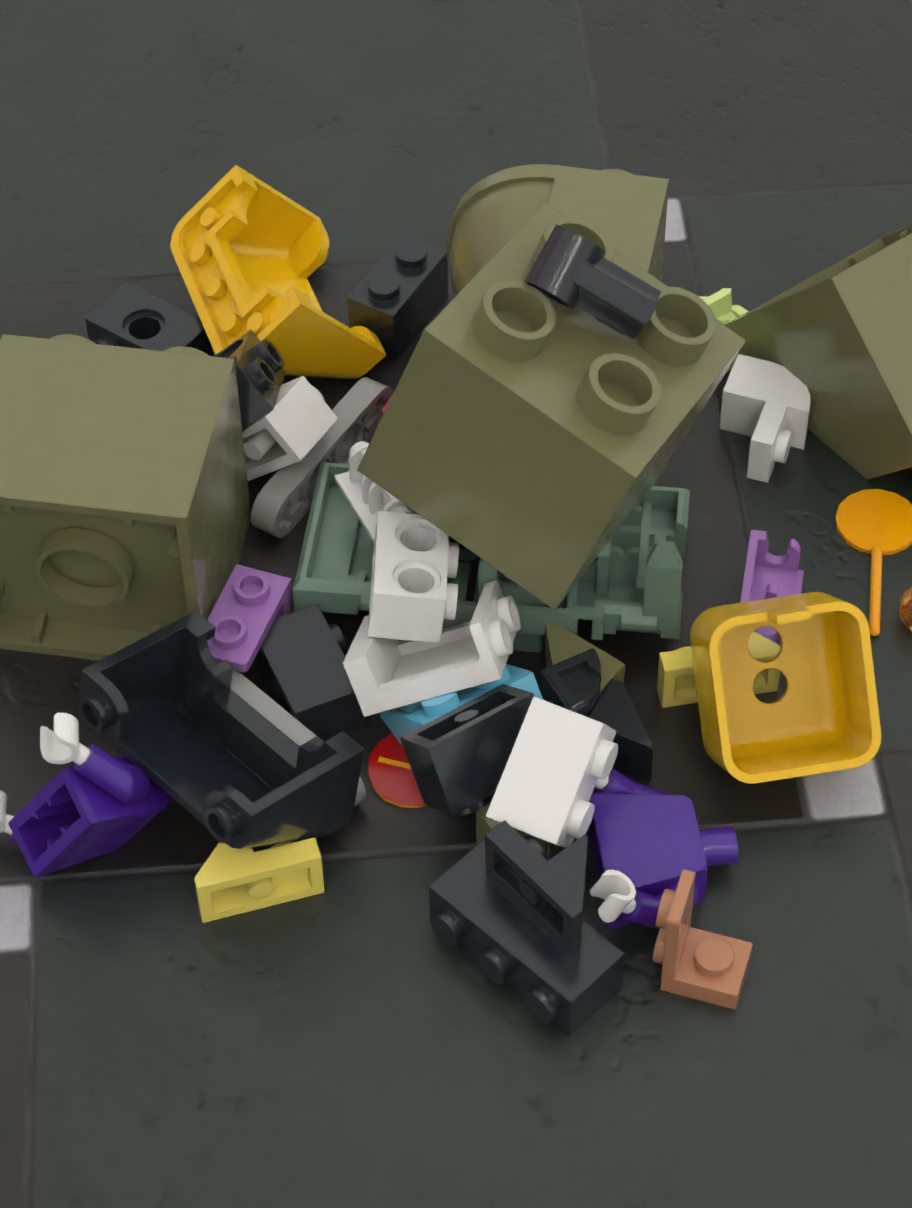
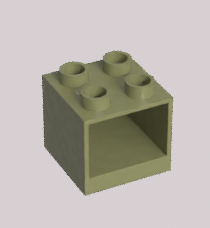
[357,202,746,610]
[0,334,251,661]

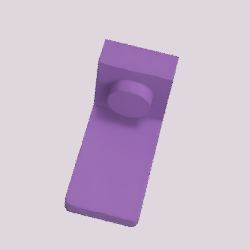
[207,564,294,672]

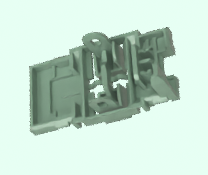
[293,462,690,652]

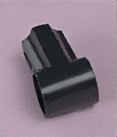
[524,225,661,339]

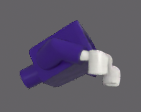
[0,713,169,878]
[588,768,739,930]

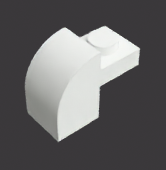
[719,354,811,483]

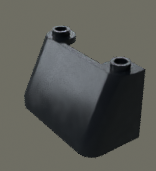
[78,611,365,849]

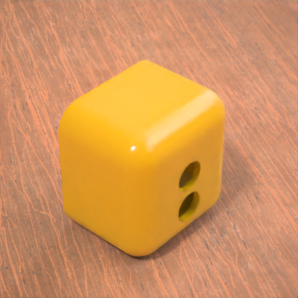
[690,592,881,784]

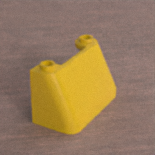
[170,165,386,379]

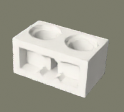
[368,511,459,643]

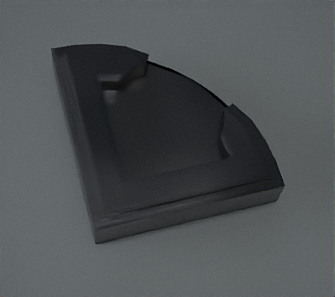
[540,648,601,716]

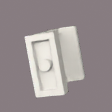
[343,580,521,717]

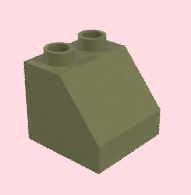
[724,224,912,480]

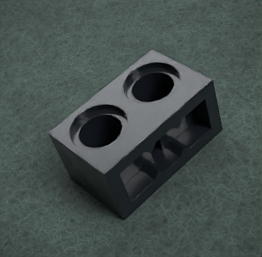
[214,329,286,432]

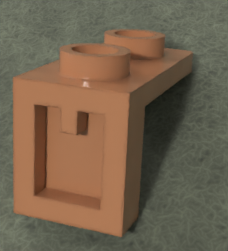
[653,869,753,1010]

